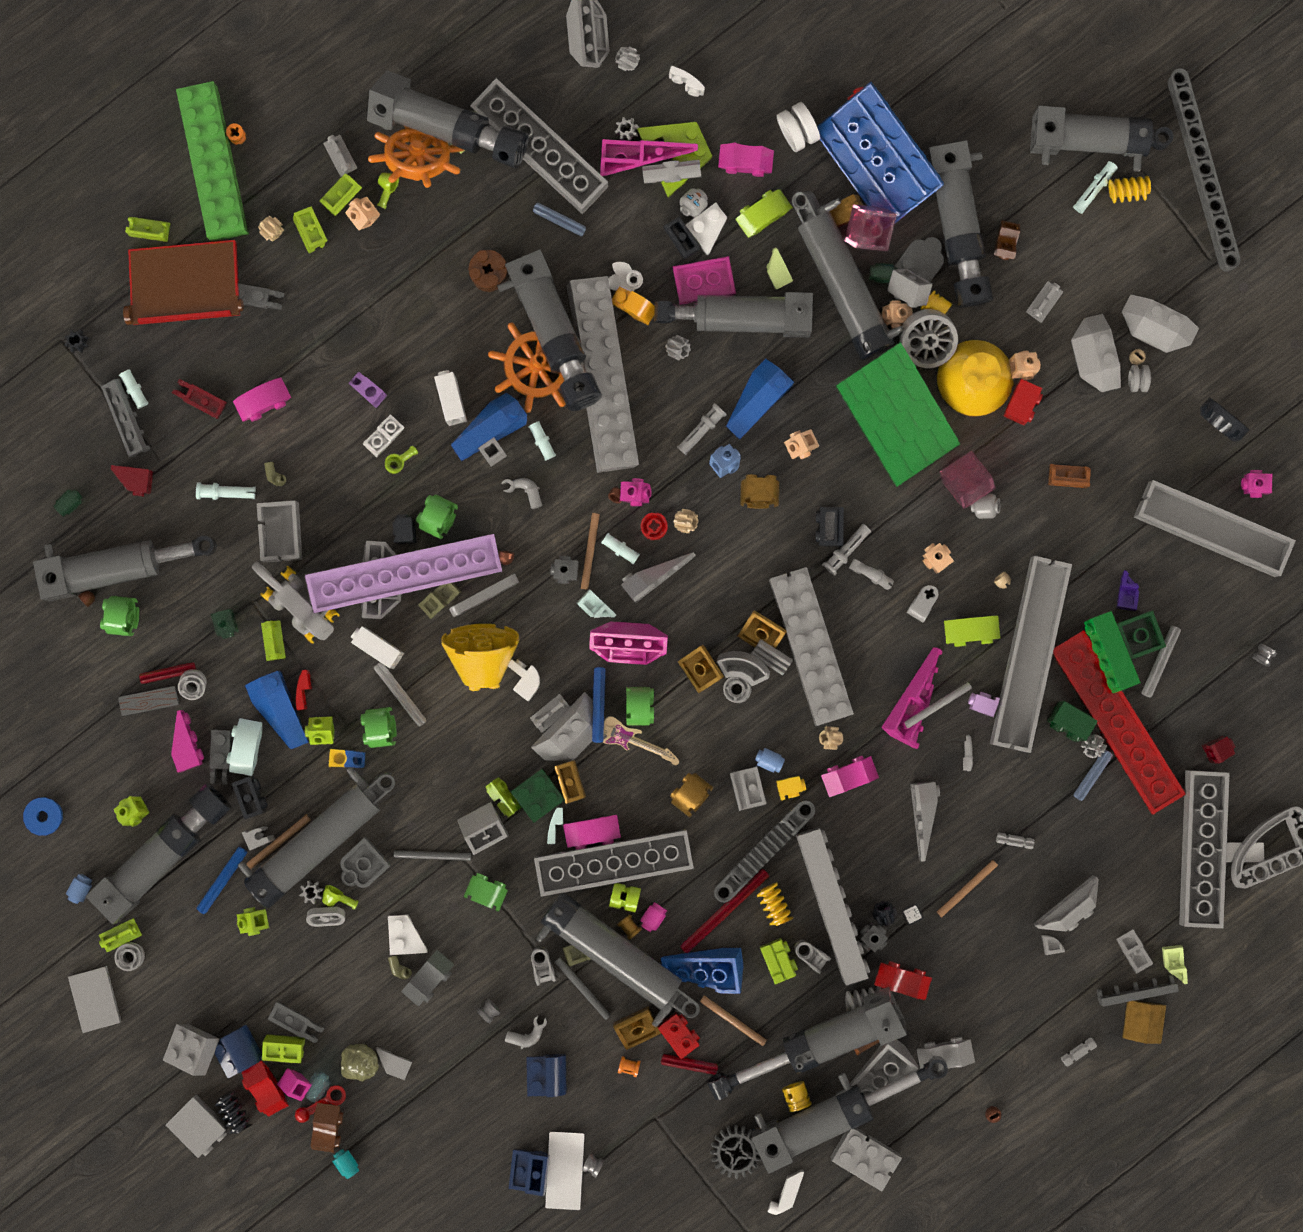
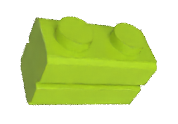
[760,938,798,984]

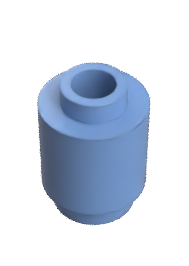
[755,748,785,773]
[66,874,93,904]

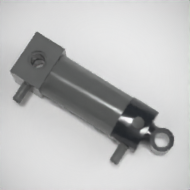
[1030,106,1174,172]

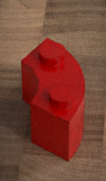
[874,961,932,1000]
[241,1061,289,1117]

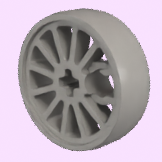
[899,309,958,368]

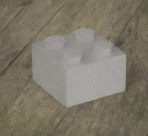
[163,1024,219,1076]

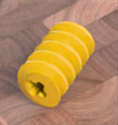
[1108,176,1151,203]
[757,882,793,926]

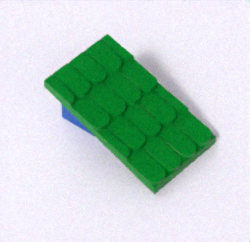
[836,342,960,487]

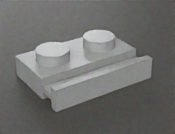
[730,766,766,811]

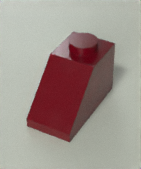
[111,465,153,497]
[1202,736,1235,764]

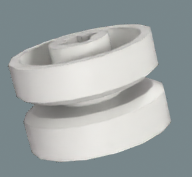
[777,102,820,152]

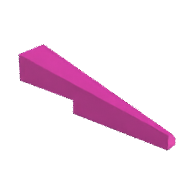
[600,139,698,176]
[882,647,942,749]

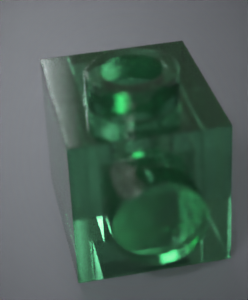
[211,609,239,639]

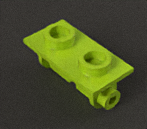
[261,620,286,661]
[486,777,522,818]
[99,918,142,952]

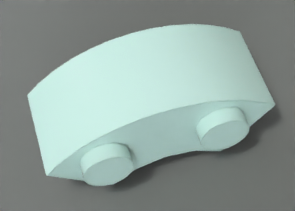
[227,718,262,776]

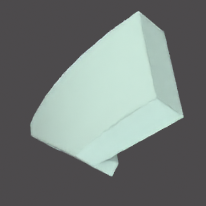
[577,589,616,618]
[547,808,563,844]

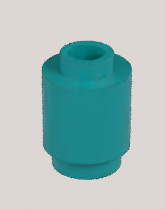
[332,1149,359,1179]

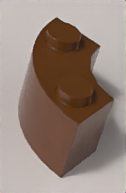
[310,1103,344,1153]

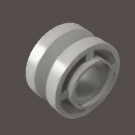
[1128,365,1151,392]
[178,669,207,700]
[723,676,752,703]
[114,942,145,971]

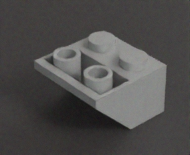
[457,802,509,855]

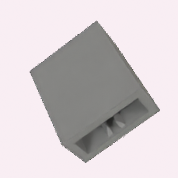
[166,1094,229,1158]

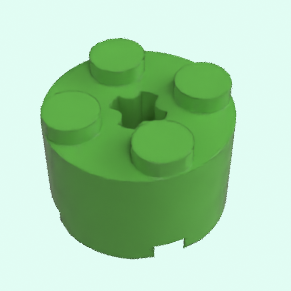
[416,495,458,539]
[100,596,139,636]
[626,687,654,725]
[361,707,397,748]
[464,873,508,912]

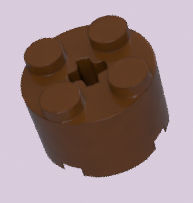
[469,250,508,292]

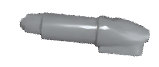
[963,734,973,771]

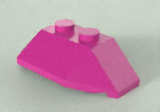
[589,622,668,665]

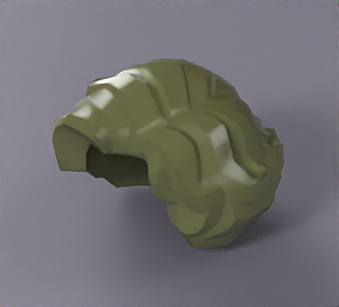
[341,1044,379,1081]

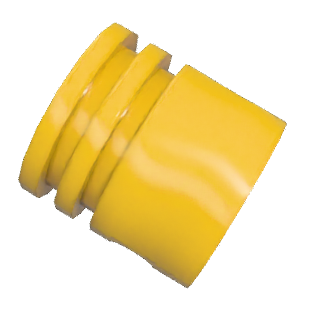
[920,291,952,322]
[782,1081,811,1112]

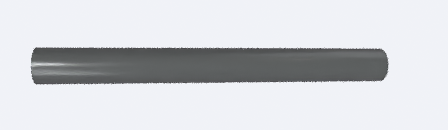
[394,850,471,861]
[555,957,611,1020]

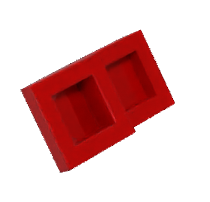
[296,670,312,710]

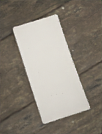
[545,1132,584,1210]

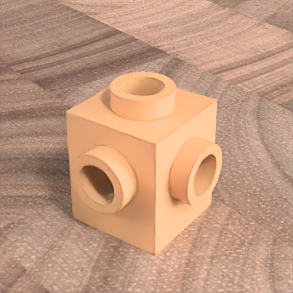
[345,197,380,231]
[882,300,913,329]
[1009,351,1041,380]
[784,429,819,459]
[923,543,954,574]

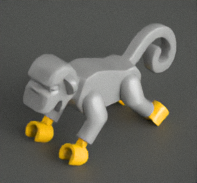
[252,562,339,643]

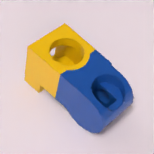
[329,749,366,768]

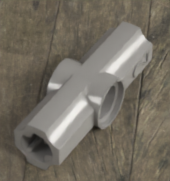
[642,160,701,184]

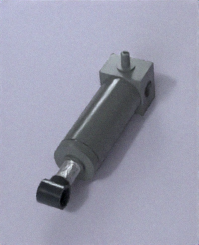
[654,292,813,338]

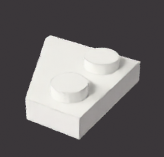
[686,203,727,255]
[388,915,428,955]

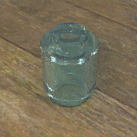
[305,1072,331,1102]

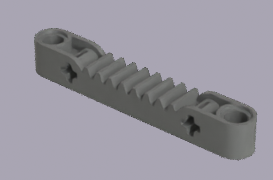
[714,800,815,903]

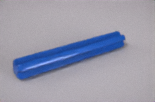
[592,667,605,743]
[197,847,247,914]

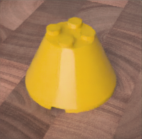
[937,340,1014,416]
[441,624,519,691]

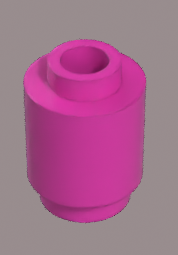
[640,902,667,932]

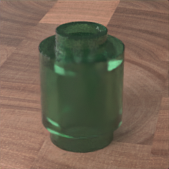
[869,263,897,283]
[53,489,82,517]

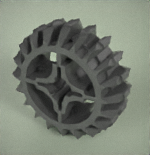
[710,1125,762,1179]

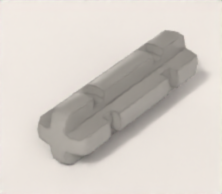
[996,833,1034,849]
[1061,1038,1097,1067]

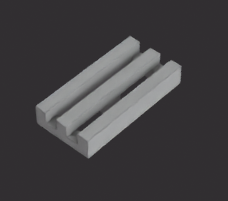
[751,640,793,675]

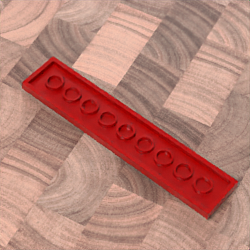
[1053,630,1186,814]

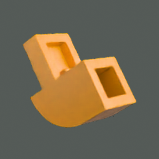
[612,286,654,325]

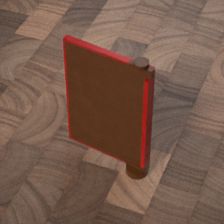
[123,240,244,325]

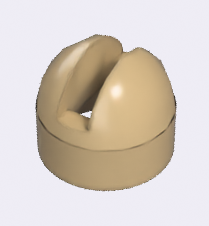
[1129,349,1146,365]
[994,572,1011,589]

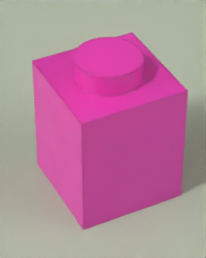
[277,1068,312,1101]

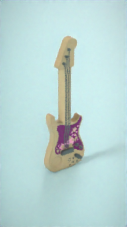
[603,716,679,765]

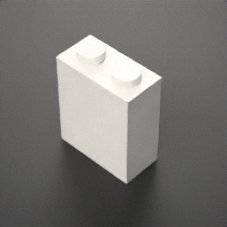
[434,370,467,426]
[351,627,404,669]

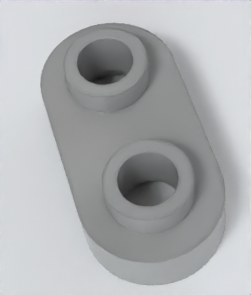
[306,907,345,927]

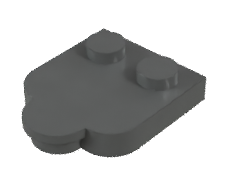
[894,237,944,282]
[340,837,391,888]

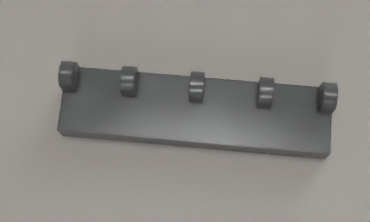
[101,379,150,457]
[1097,975,1179,1007]

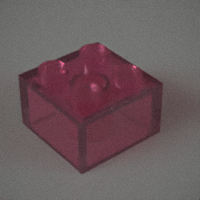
[844,204,897,251]
[939,451,996,509]

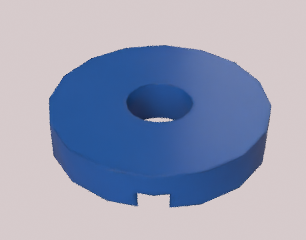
[23,797,63,836]

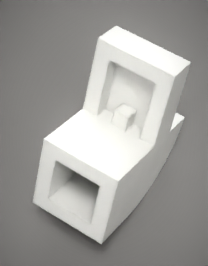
[508,659,540,701]

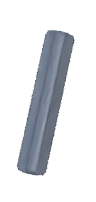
[533,203,586,236]
[1074,750,1113,801]

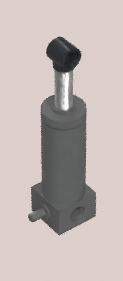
[33,536,217,601]

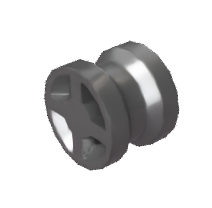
[1252,644,1277,667]
[477,999,501,1024]
[582,1153,604,1178]

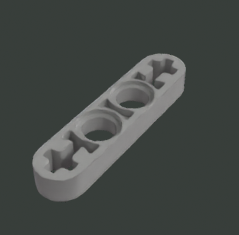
[449,574,519,617]

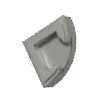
[1042,935,1065,955]

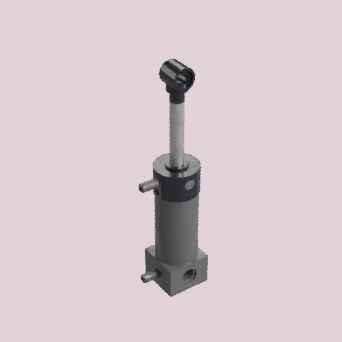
[707,987,907,1100]
[751,1056,948,1174]

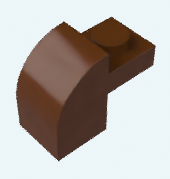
[994,220,1020,260]

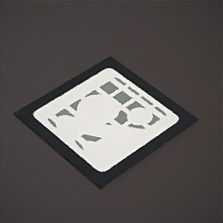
[902,903,924,926]

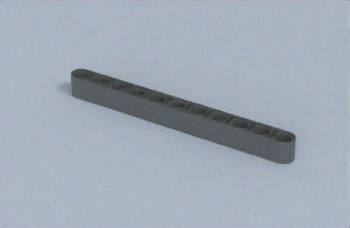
[1167,68,1241,272]

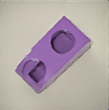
[349,372,387,408]

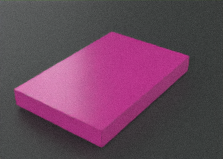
[673,256,736,305]

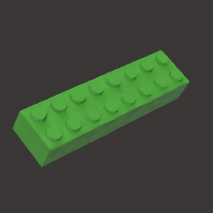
[176,81,248,242]

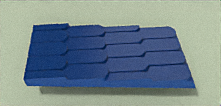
[817,82,944,231]

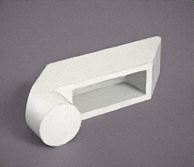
[768,1169,804,1215]

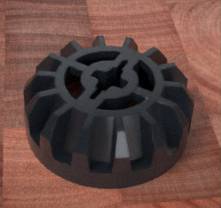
[1200,397,1250,442]

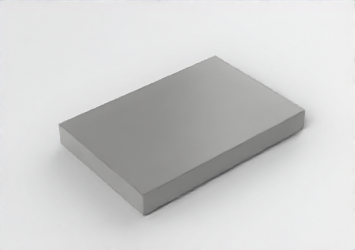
[68,966,121,1033]

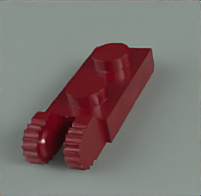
[172,379,227,419]

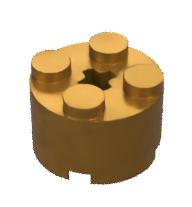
[741,474,779,509]
[670,773,713,817]

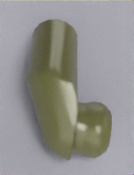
[264,462,286,486]
[388,955,412,980]

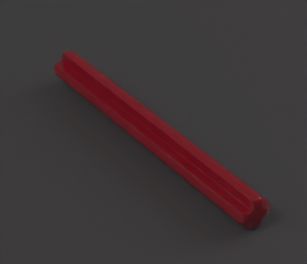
[680,869,769,953]

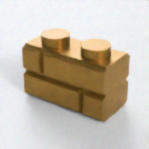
[555,760,586,803]

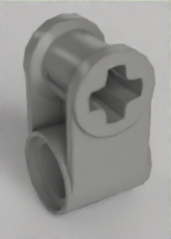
[906,585,938,623]
[794,940,831,974]
[531,946,556,986]

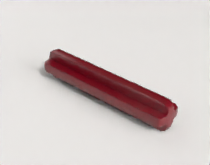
[139,662,196,684]
[661,1054,718,1075]

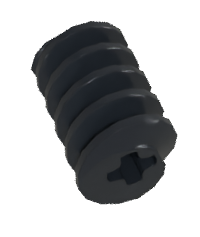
[215,1090,253,1134]

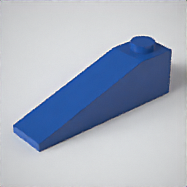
[726,359,794,440]
[451,393,527,461]
[245,671,309,749]
[661,948,743,994]

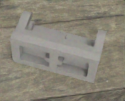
[242,826,276,851]

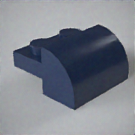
[214,1025,262,1078]
[527,1054,567,1097]
[509,1149,550,1196]

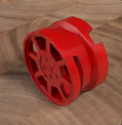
[641,513,668,540]

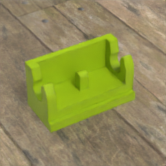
[319,173,362,216]
[293,206,327,253]
[125,217,170,242]
[262,1035,305,1063]

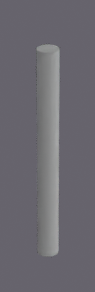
[904,682,972,728]

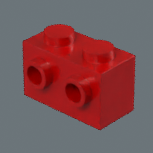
[1003,379,1043,425]
[658,1012,700,1059]

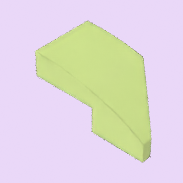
[766,247,793,290]
[1162,945,1188,984]

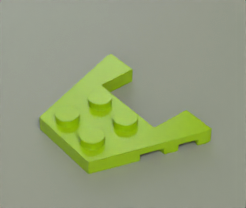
[637,122,712,197]

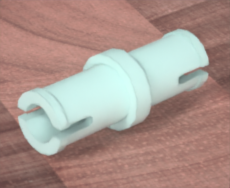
[119,370,148,409]
[528,421,556,461]
[602,533,640,564]

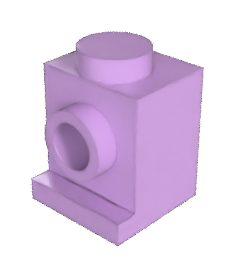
[968,692,1000,717]

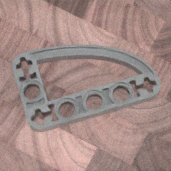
[1231,806,1303,888]

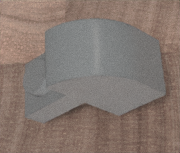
[478,437,507,467]

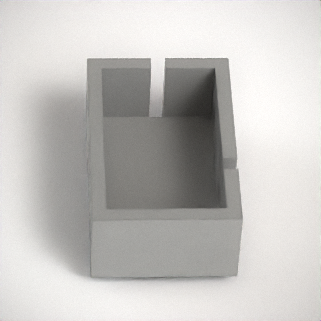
[257,501,303,562]
[830,1128,902,1191]

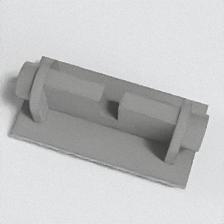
[323,135,357,177]
[1026,281,1063,323]
[530,694,570,733]

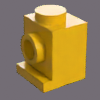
[776,776,806,800]

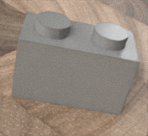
[887,268,932,308]

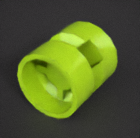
[609,883,641,913]

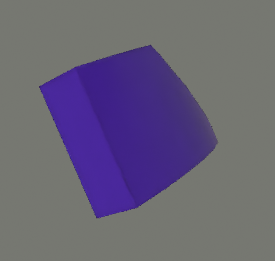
[1116,571,1139,612]

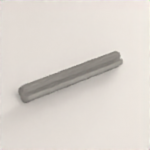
[1142,626,1181,697]
[374,662,427,727]

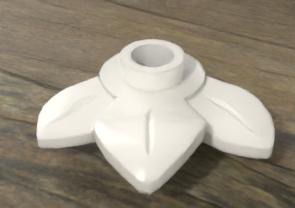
[608,262,643,292]

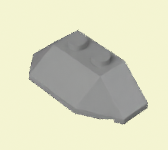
[566,0,610,68]
[1122,295,1199,353]
[1071,314,1121,392]
[361,541,401,619]
[531,692,593,761]
[1034,875,1099,931]

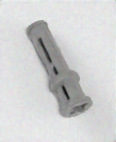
[677,403,726,455]
[822,524,871,576]

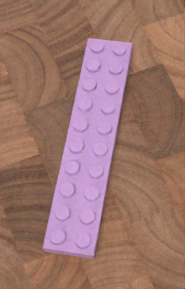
[305,534,502,613]

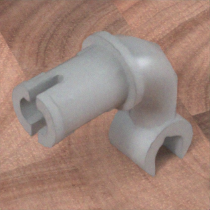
[501,478,542,509]
[849,559,894,590]
[505,1016,547,1049]

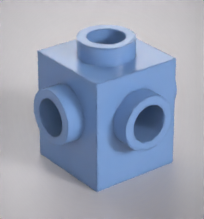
[709,444,741,478]

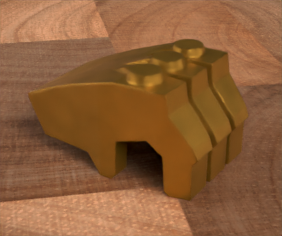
[830,194,867,227]

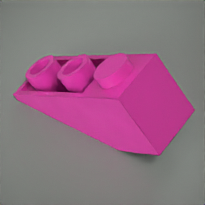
[171,710,204,773]

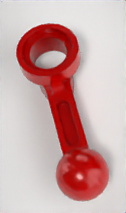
[295,1085,346,1123]

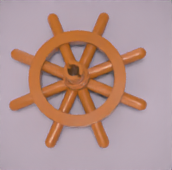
[368,126,464,188]
[488,323,566,413]

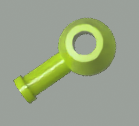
[377,173,399,209]
[385,446,418,474]
[322,885,359,910]

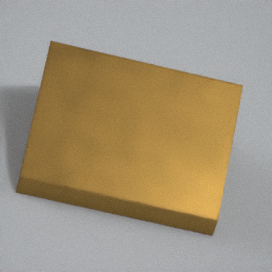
[737,610,787,653]
[678,645,724,693]
[1122,1000,1166,1044]
[613,1006,661,1050]

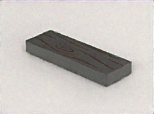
[118,686,180,716]

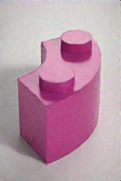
[718,143,774,177]
[233,377,291,422]
[821,755,879,797]
[563,815,621,850]

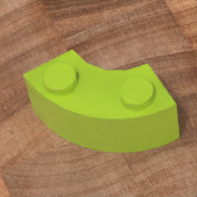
[736,189,793,238]
[944,616,1000,647]

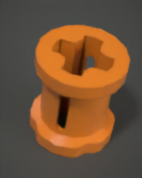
[226,123,246,145]
[618,1056,641,1077]

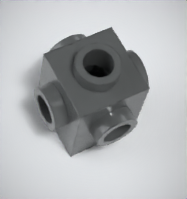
[550,556,579,584]
[859,923,888,952]

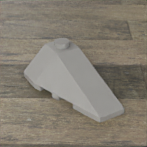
[621,552,696,604]
[910,781,940,861]
[850,1039,919,1095]

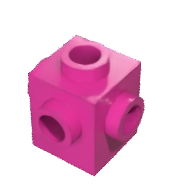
[1241,470,1272,498]
[620,478,651,506]

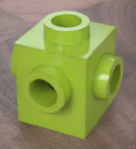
[305,717,335,745]
[113,796,150,827]
[237,907,269,936]

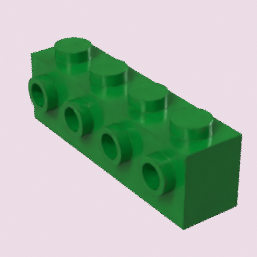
[1084,611,1140,693]

